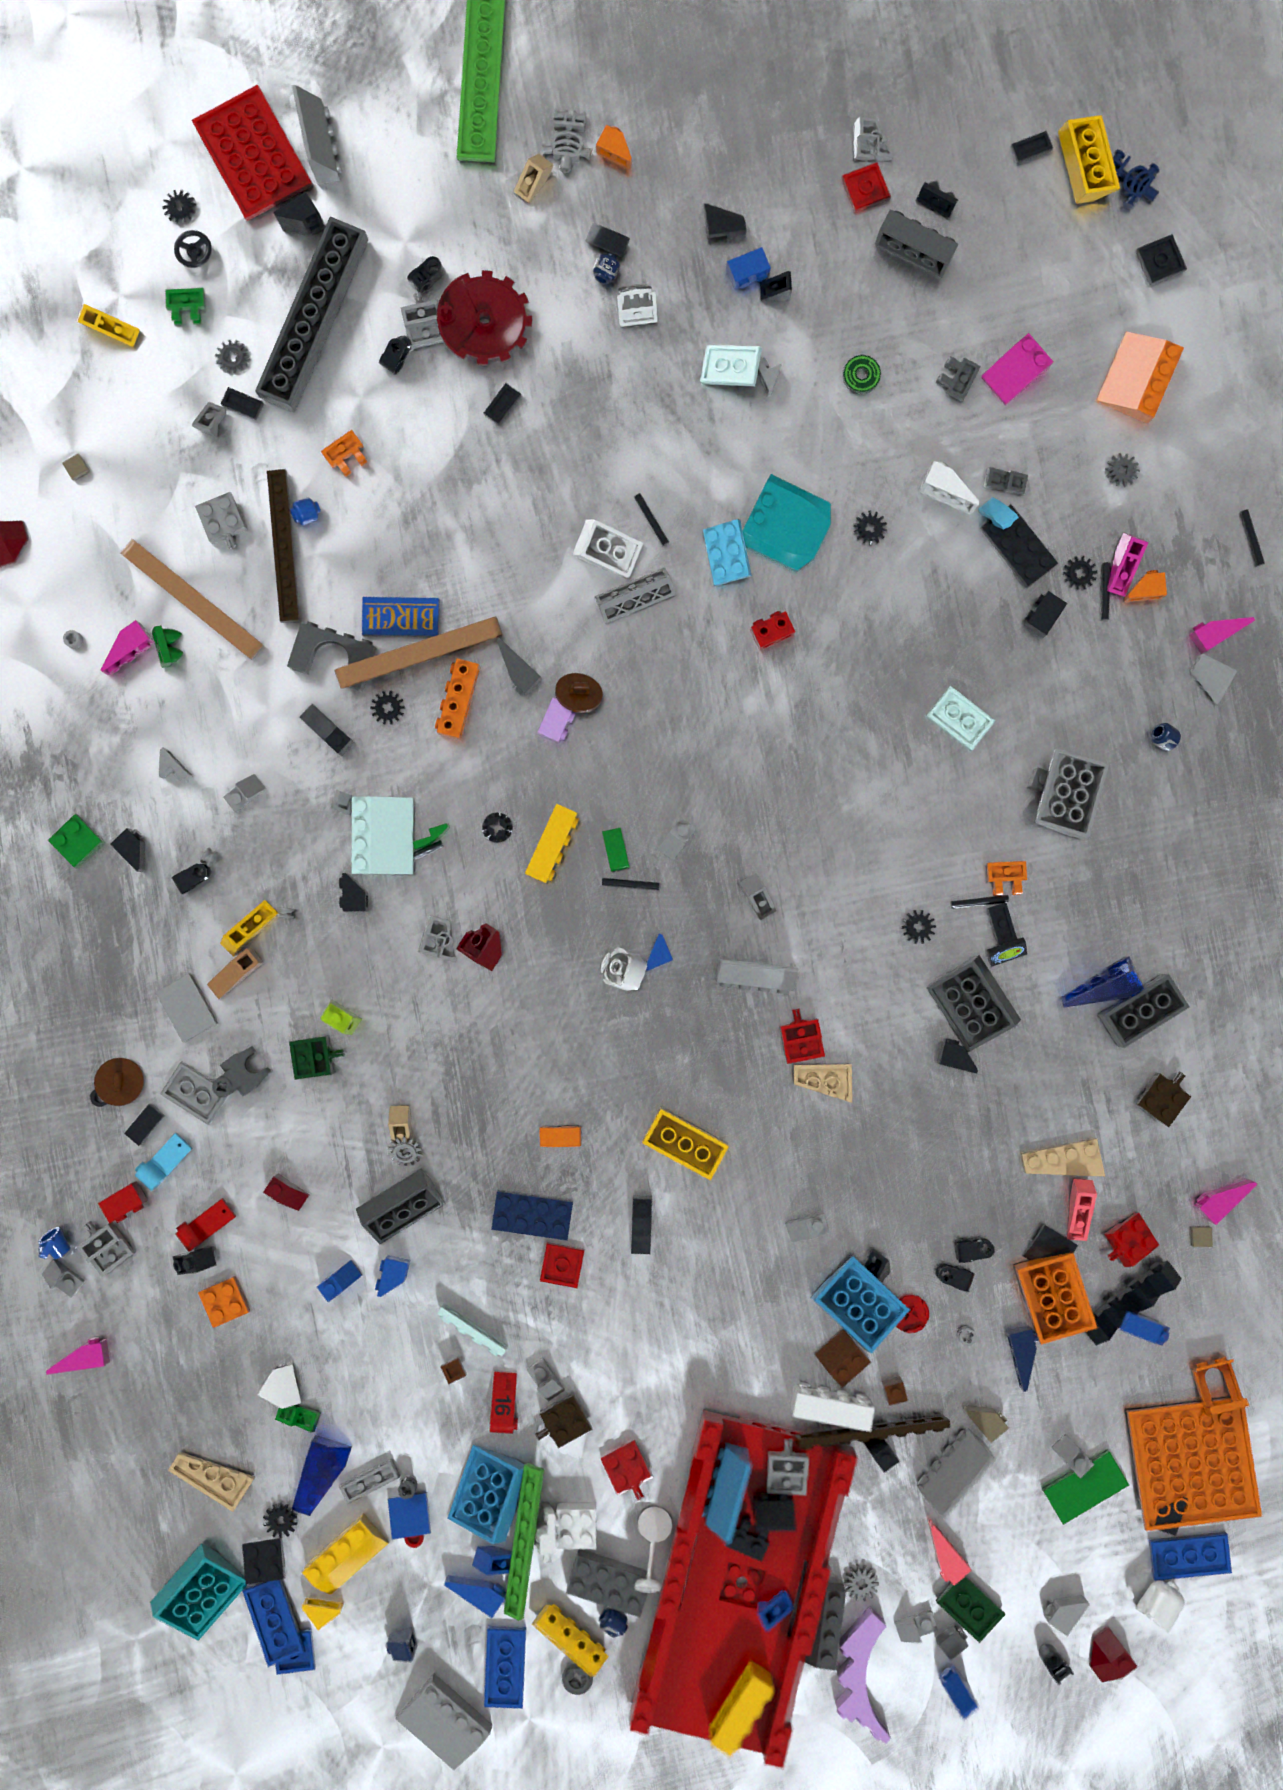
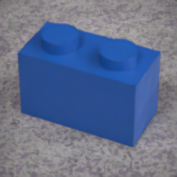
[726,247,771,289]

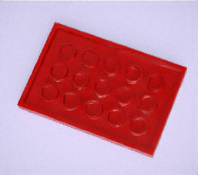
[191,84,313,221]

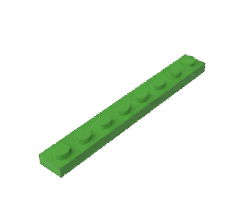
[504,1463,544,1621]

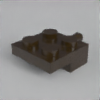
[1136,1071,1192,1127]
[535,1394,592,1448]

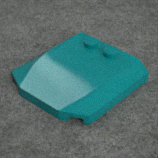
[742,474,831,572]

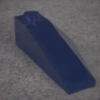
[1061,956,1144,1008]
[292,1435,352,1516]

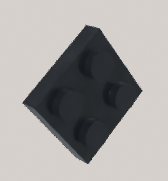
[1136,234,1187,286]
[242,1538,286,1585]

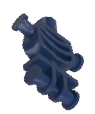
[1113,149,1160,209]

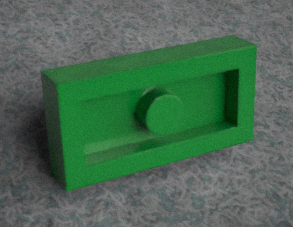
[152,625,183,668]

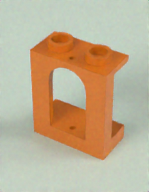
[1191,1357,1249,1416]

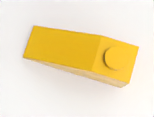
[76,304,140,347]
[220,900,278,957]

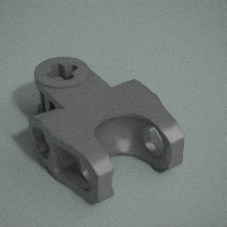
[212,1046,271,1098]

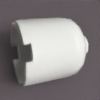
[1135,1580,1185,1633]

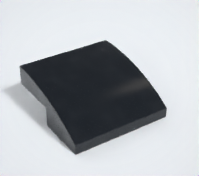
[1022,1224,1078,1260]

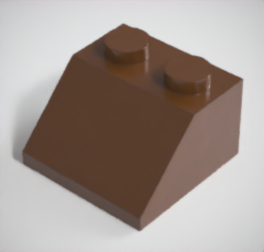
[814,1329,871,1388]

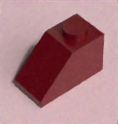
[263,1173,310,1211]

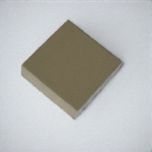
[62,453,89,481]
[1191,1226,1213,1247]

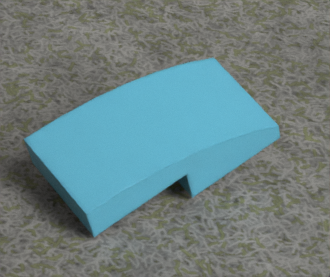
[978,497,1019,530]

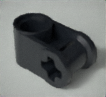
[407,256,444,294]
[379,336,412,375]
[172,864,211,895]
[955,1238,995,1263]
[935,1263,975,1292]
[1039,1644,1074,1685]

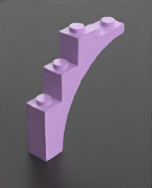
[835,1606,891,1744]

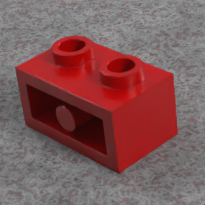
[750,611,795,651]
[98,1181,148,1223]

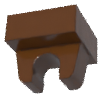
[440,1357,467,1384]

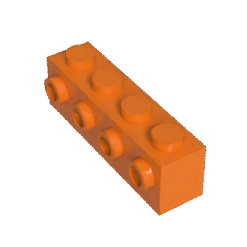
[435,658,480,740]

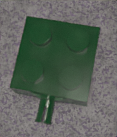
[289,1036,344,1080]

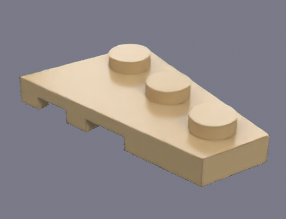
[793,1064,852,1103]

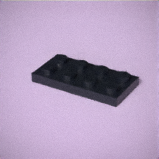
[980,504,1058,588]

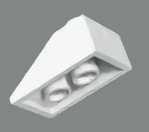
[919,461,980,514]
[572,519,643,579]

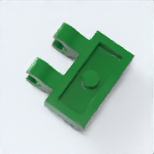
[165,288,205,325]

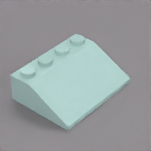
[352,796,414,875]

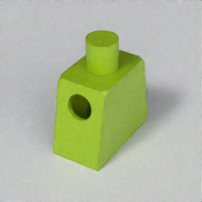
[320,1000,362,1035]

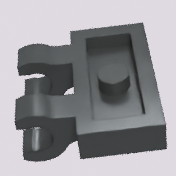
[936,356,981,402]

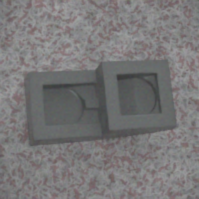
[984,467,1028,494]

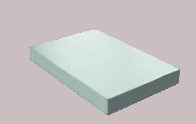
[700,345,762,386]
[926,686,995,751]

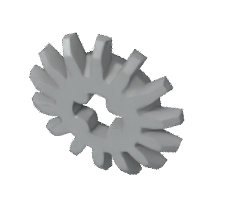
[388,1137,422,1166]
[844,1566,879,1601]

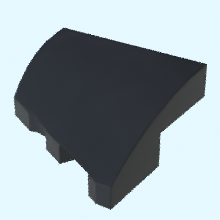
[704,203,747,238]

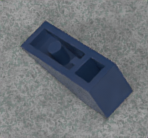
[1006,1325,1038,1392]

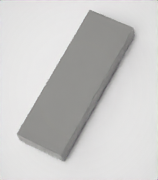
[339,1459,400,1504]

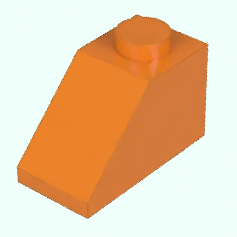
[596,125,632,169]
[1123,570,1167,602]

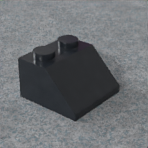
[273,192,325,236]
[754,1493,796,1532]

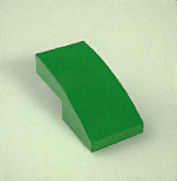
[413,823,450,850]
[602,827,630,872]
[275,1404,320,1432]

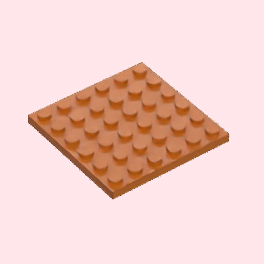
[1126,1398,1262,1531]

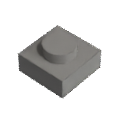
[330,790,355,815]

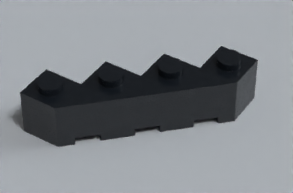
[1086,1260,1182,1345]

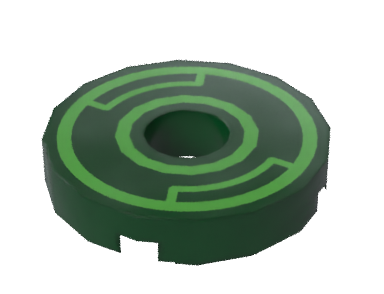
[843,355,881,394]

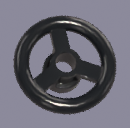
[174,230,212,268]

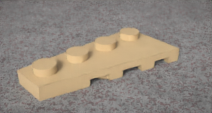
[1021,1138,1105,1177]
[168,1452,255,1512]

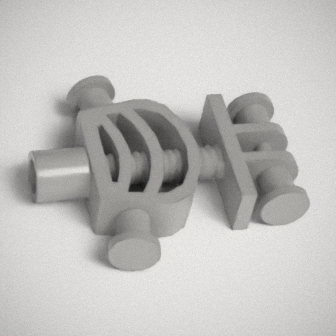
[542,109,592,172]

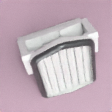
[617,284,658,327]

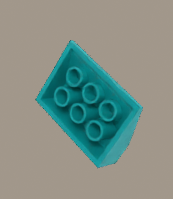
[150,1543,247,1641]

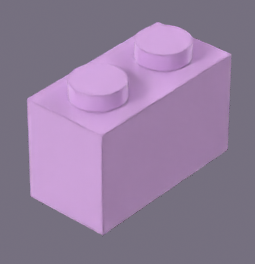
[537,698,576,744]

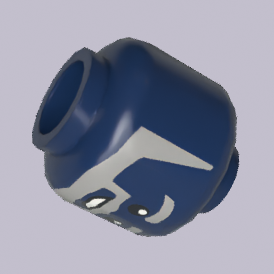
[593,253,620,284]
[1151,723,1181,751]
[599,1608,628,1638]

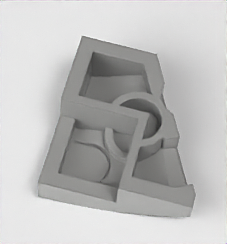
[854,116,893,161]
[1190,654,1237,705]
[418,915,456,962]

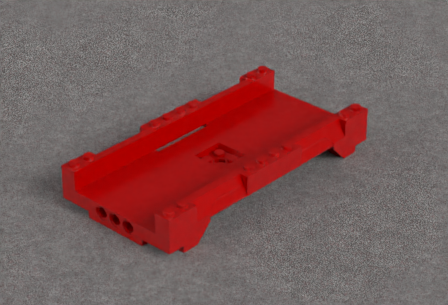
[629,1410,858,1769]

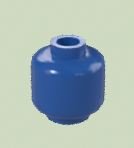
[290,497,321,526]

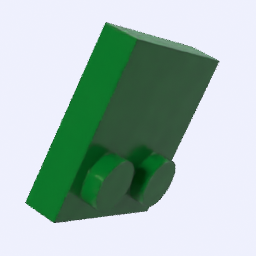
[48,814,104,868]

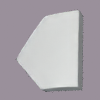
[257,1365,301,1409]

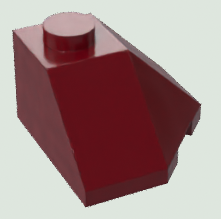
[0,520,29,567]
[456,923,502,971]
[1089,1627,1138,1682]

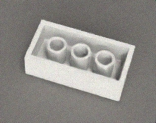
[790,1382,875,1432]

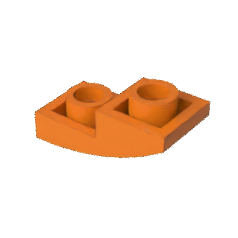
[539,1126,581,1147]

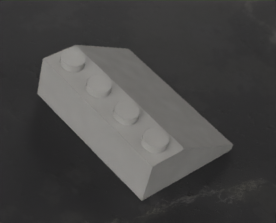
[292,85,342,185]
[1034,748,1109,839]
[716,959,800,994]
[917,1428,996,1520]
[396,1673,492,1770]

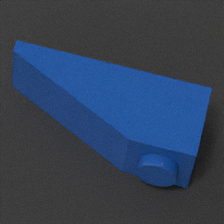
[1120,1312,1170,1346]
[444,1575,506,1618]
[939,1665,979,1720]

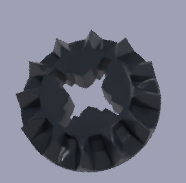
[482,812,513,843]

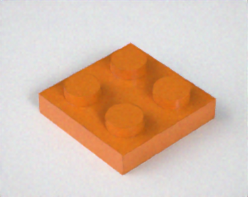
[198,1276,250,1328]

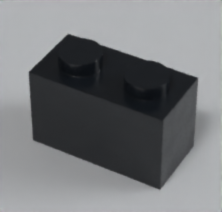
[1024,591,1068,638]

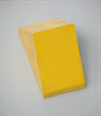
[301,1598,344,1630]

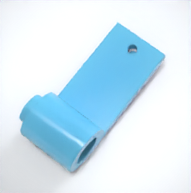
[135,1133,193,1192]

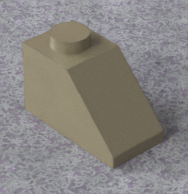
[963,1406,1009,1443]

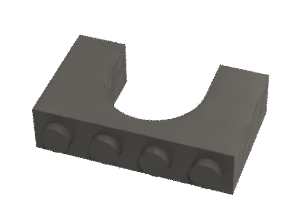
[287,621,377,692]

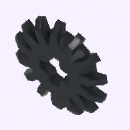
[162,189,197,223]
[853,510,887,545]
[1063,556,1098,590]
[370,691,405,725]
[902,910,936,944]
[263,1503,298,1538]

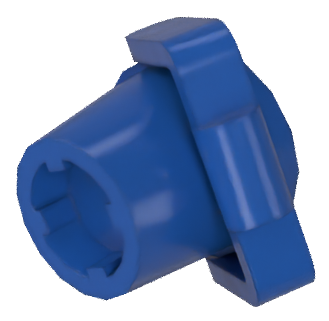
[38,1227,71,1259]

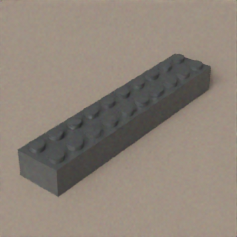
[255,216,369,413]

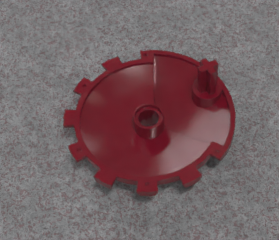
[437,270,532,366]

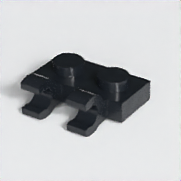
[725,1516,769,1562]

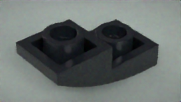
[585,223,630,257]

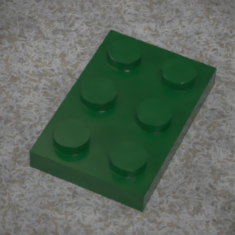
[936,1576,1006,1643]

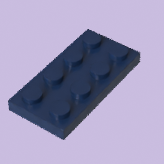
[491,1190,573,1241]

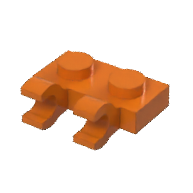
[321,429,367,477]
[986,861,1027,896]

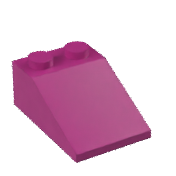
[981,333,1053,405]

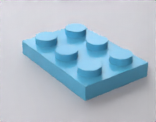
[703,519,752,586]

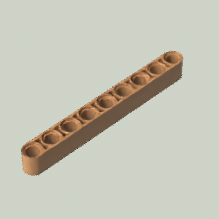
[120,539,263,660]
[334,617,503,689]

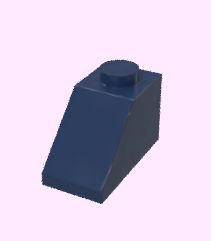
[386,1627,418,1662]

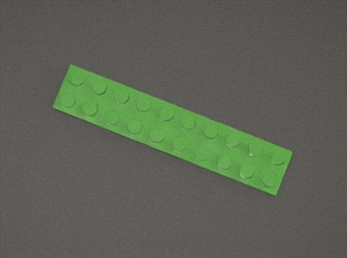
[457,0,506,162]

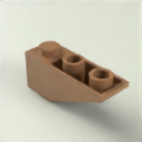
[207,948,264,999]

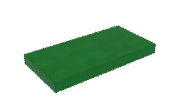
[1042,1450,1130,1525]

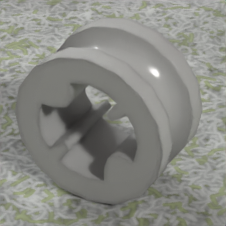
[63,630,83,648]
[200,848,218,867]
[276,907,294,918]
[958,1327,977,1346]

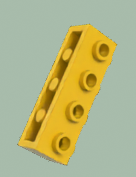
[525,803,579,884]
[531,1604,609,1676]

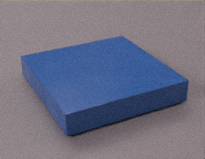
[388,1493,431,1539]
[275,1628,316,1675]

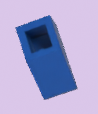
[375,1255,410,1297]

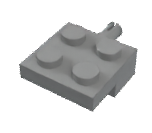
[400,293,444,349]
[195,492,248,549]
[77,1221,135,1277]
[766,1439,809,1495]

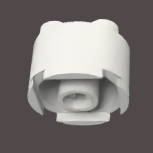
[601,948,647,991]

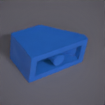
[317,1260,362,1302]
[472,1546,512,1575]

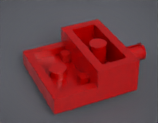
[779,1008,825,1064]
[1104,1213,1159,1267]
[600,1440,654,1501]

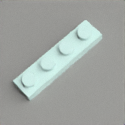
[437,1304,508,1356]

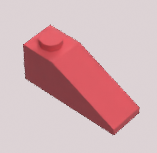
[1067,1179,1097,1241]
[928,1519,972,1585]

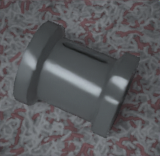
[398,1476,418,1499]

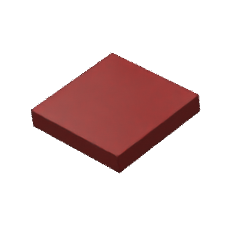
[842,162,891,213]
[540,1242,585,1288]

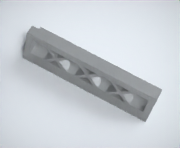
[594,567,676,624]

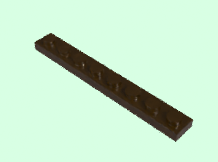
[267,469,300,623]
[794,1415,951,1450]

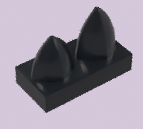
[916,181,958,218]

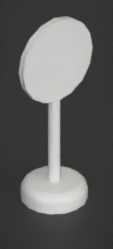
[635,1507,672,1593]

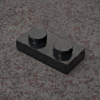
[987,903,1017,945]

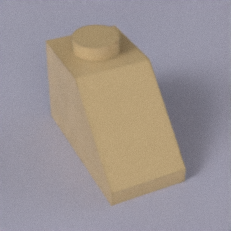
[513,154,554,203]
[388,1105,412,1148]

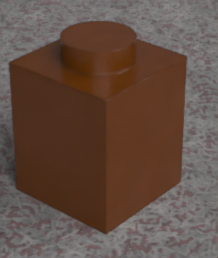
[881,1377,908,1406]

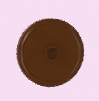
[555,673,603,713]
[94,1058,144,1106]

